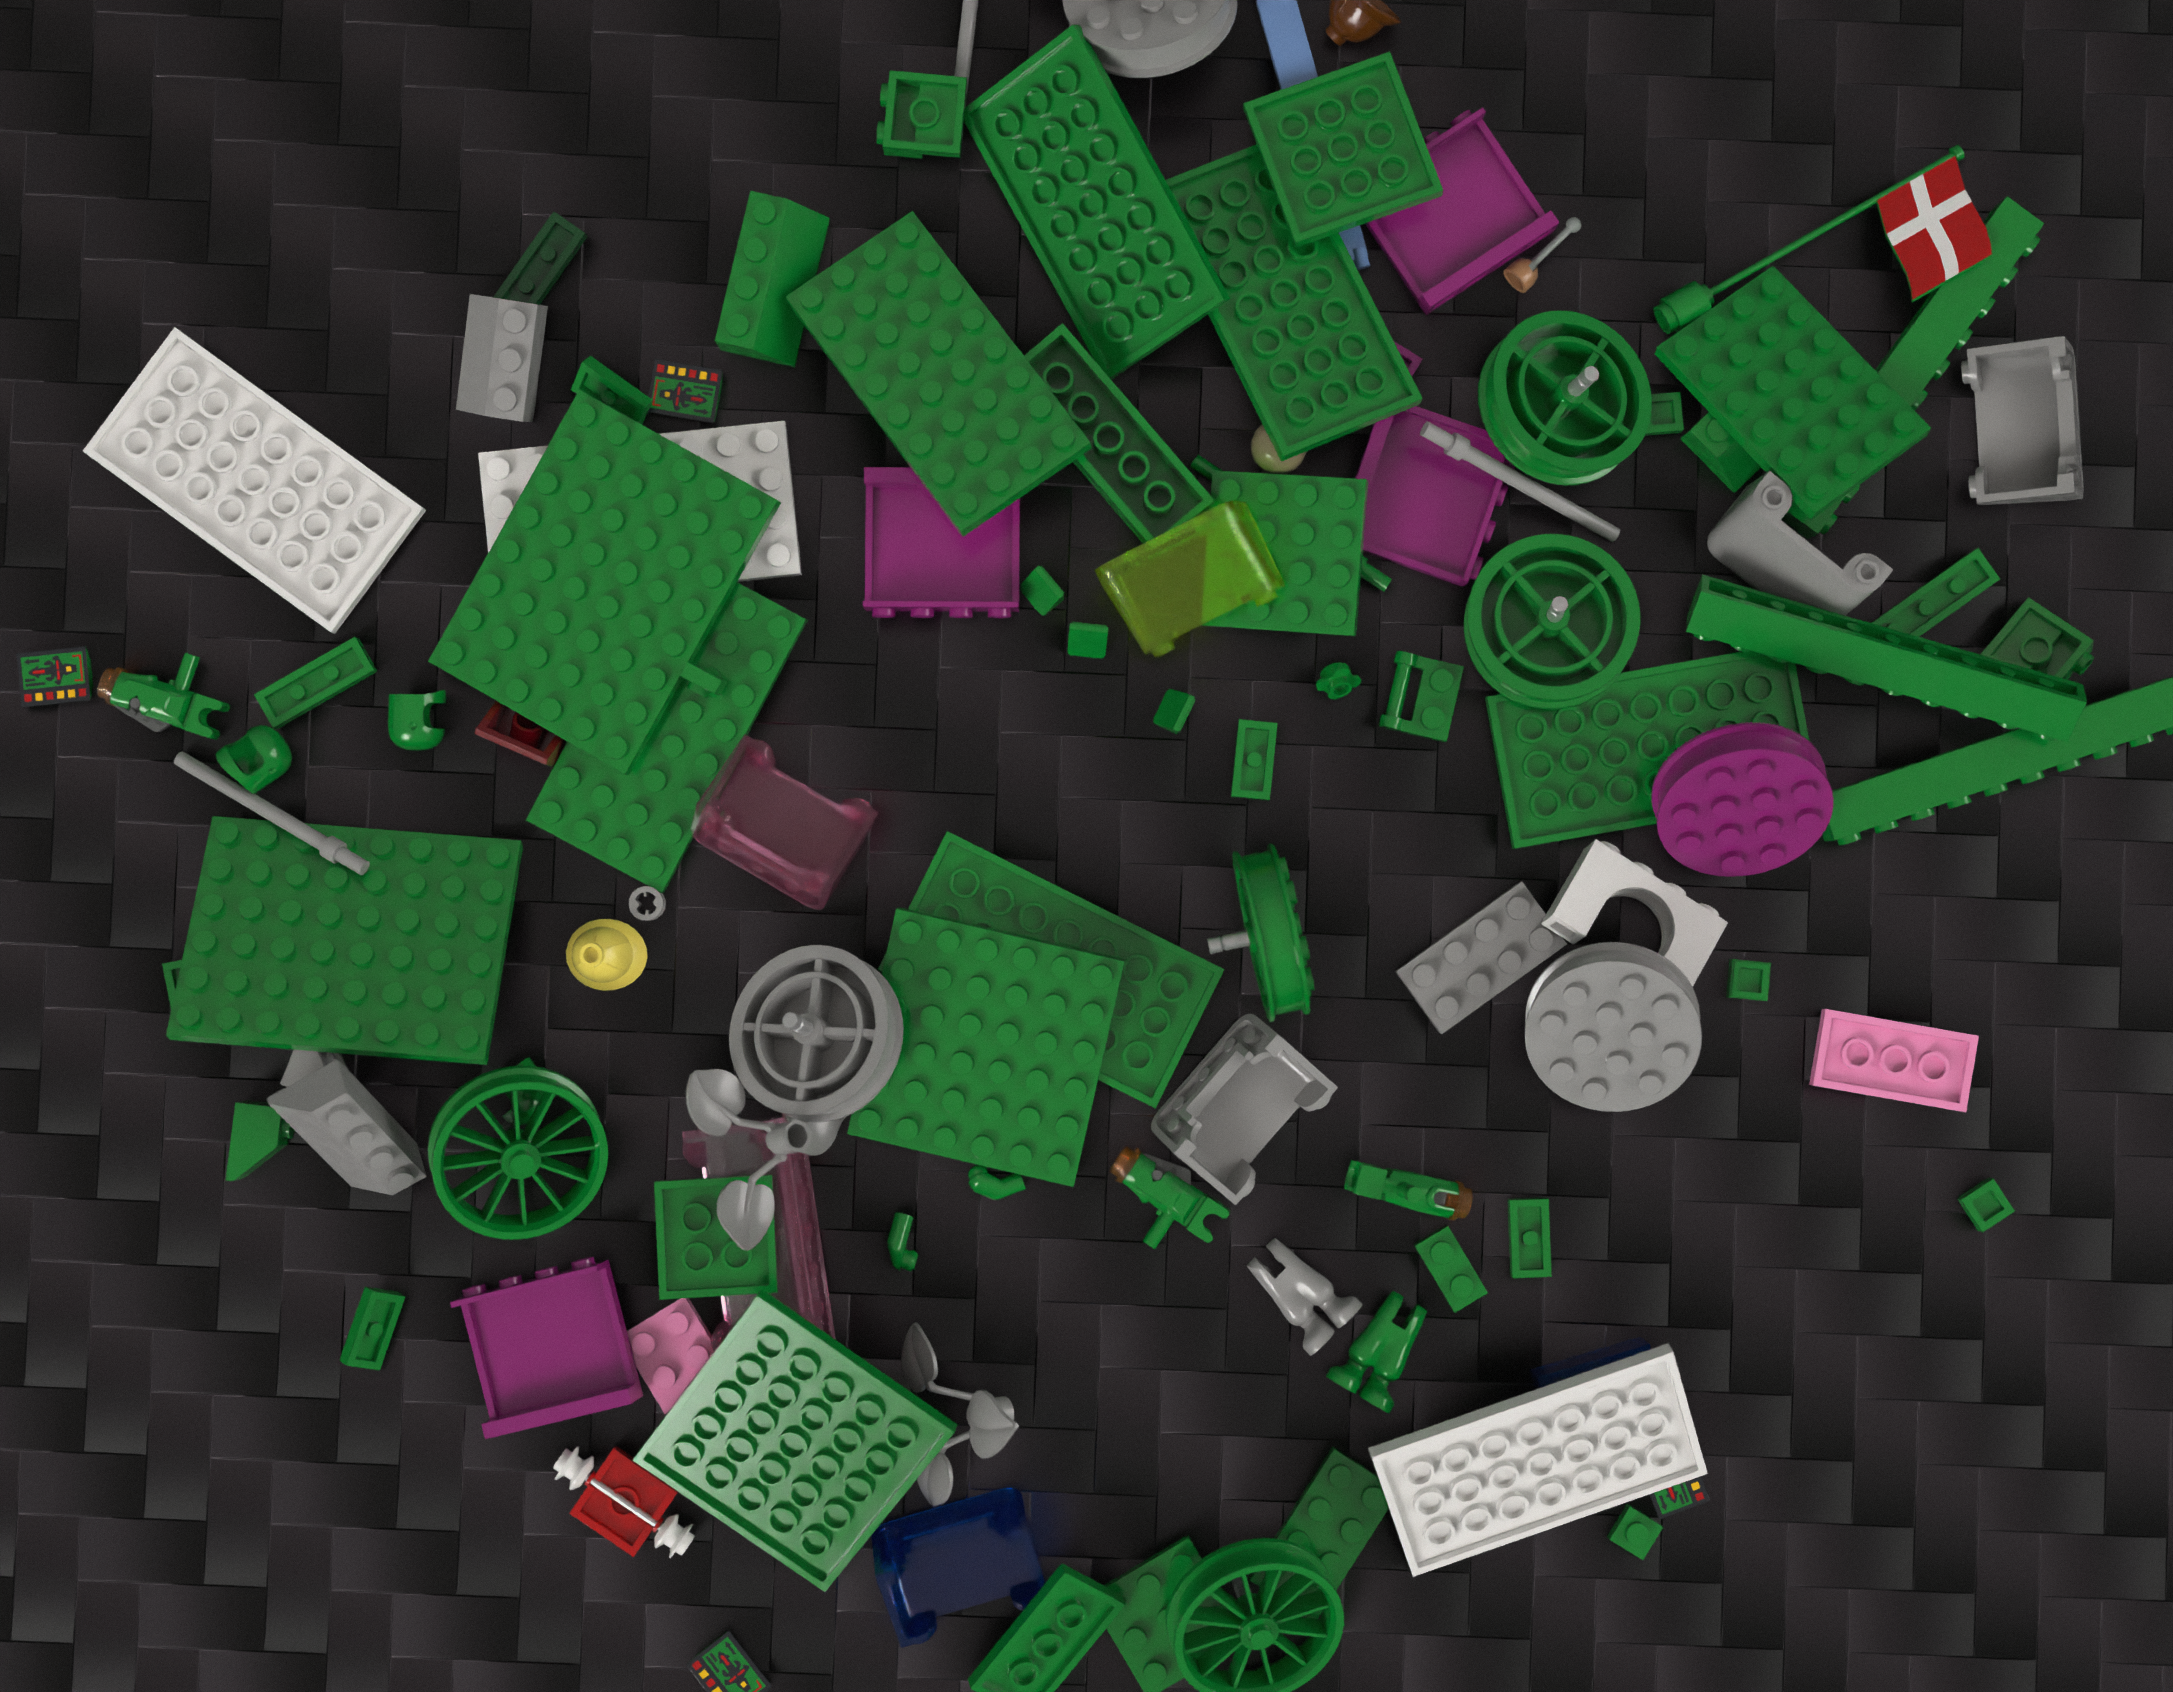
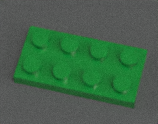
[1249,1447,1389,1619]
[968,1563,1126,1692]

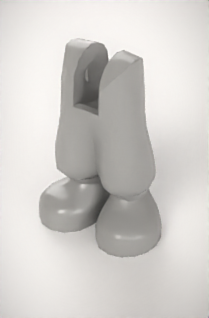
[1246,1238,1362,1356]

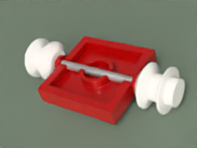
[553,1446,695,1558]

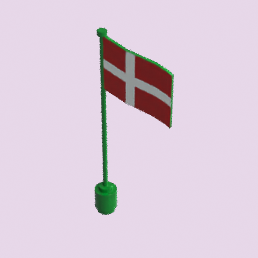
[1653,145,1992,334]

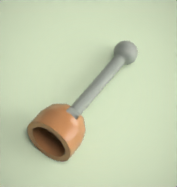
[1504,217,1581,293]

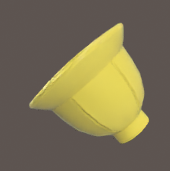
[566,919,648,991]

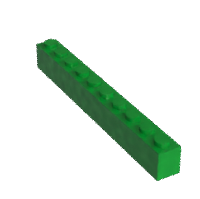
[1781,196,2044,539]
[1686,574,2087,742]
[1822,676,2173,846]

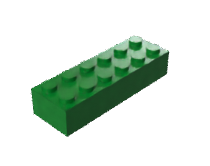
[1024,323,1214,556]

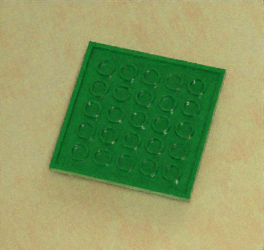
[847,907,1126,1187]
[633,1289,957,1592]

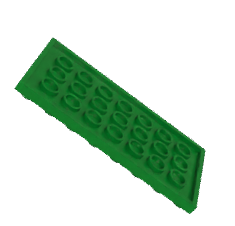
[964,25,1230,379]
[1166,144,1423,462]
[785,211,1092,537]
[526,582,808,893]
[1485,651,1809,849]
[878,831,1225,1109]

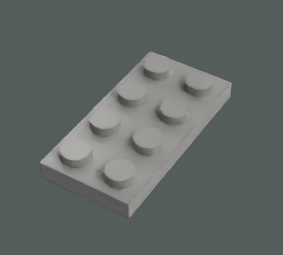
[1395,881,1567,1034]

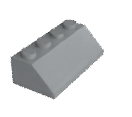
[267,1059,427,1195]

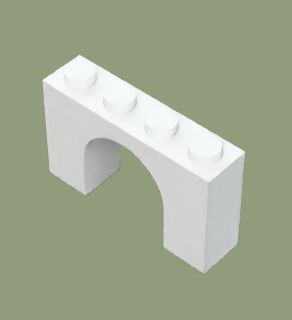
[1541,839,1728,987]

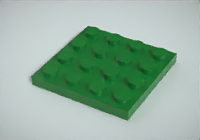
[1243,51,1443,248]
[1201,470,1368,636]

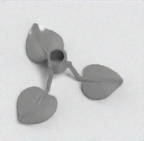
[686,1069,845,1251]
[901,1322,1019,1507]

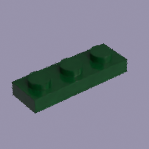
[493,211,588,305]

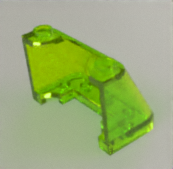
[1095,501,1285,658]

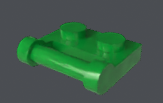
[1379,651,1464,742]

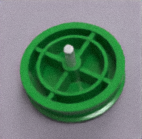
[1478,311,1652,486]
[1464,534,1640,709]
[1207,843,1315,1022]

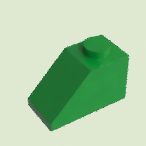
[1680,411,1761,493]
[226,1100,295,1181]

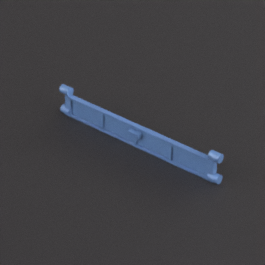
[1255,0,1370,270]

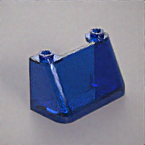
[872,1488,1047,1648]

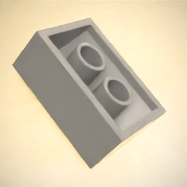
[456,294,548,422]

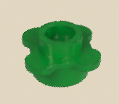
[1316,662,1361,699]

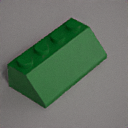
[715,190,830,367]

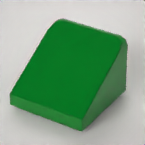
[1020,566,1064,616]
[1067,622,1108,659]
[1153,689,1195,734]

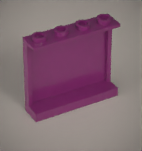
[1365,107,1559,315]
[1354,406,1515,587]
[863,467,1020,618]
[450,1256,643,1439]

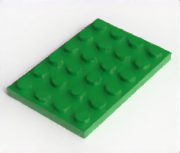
[1655,266,1931,520]

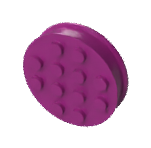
[1651,723,1833,877]

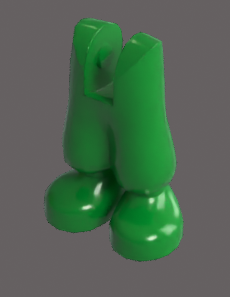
[1326,1291,1427,1414]

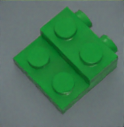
[877,70,967,159]
[1980,597,2094,680]

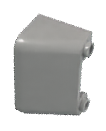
[1961,336,2083,505]
[1707,471,1893,616]
[1151,1014,1338,1205]

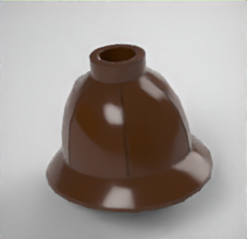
[1325,0,1401,46]

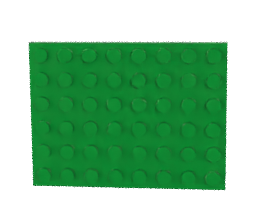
[428,390,781,775]
[166,816,523,1065]

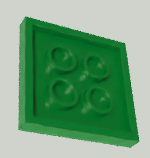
[654,1174,778,1300]
[1104,1535,1228,1692]

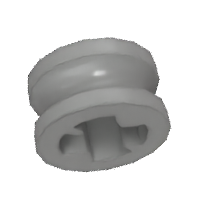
[629,886,666,921]

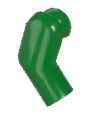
[968,1165,1026,1200]
[887,1213,918,1271]

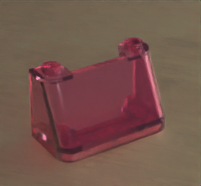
[691,734,879,910]

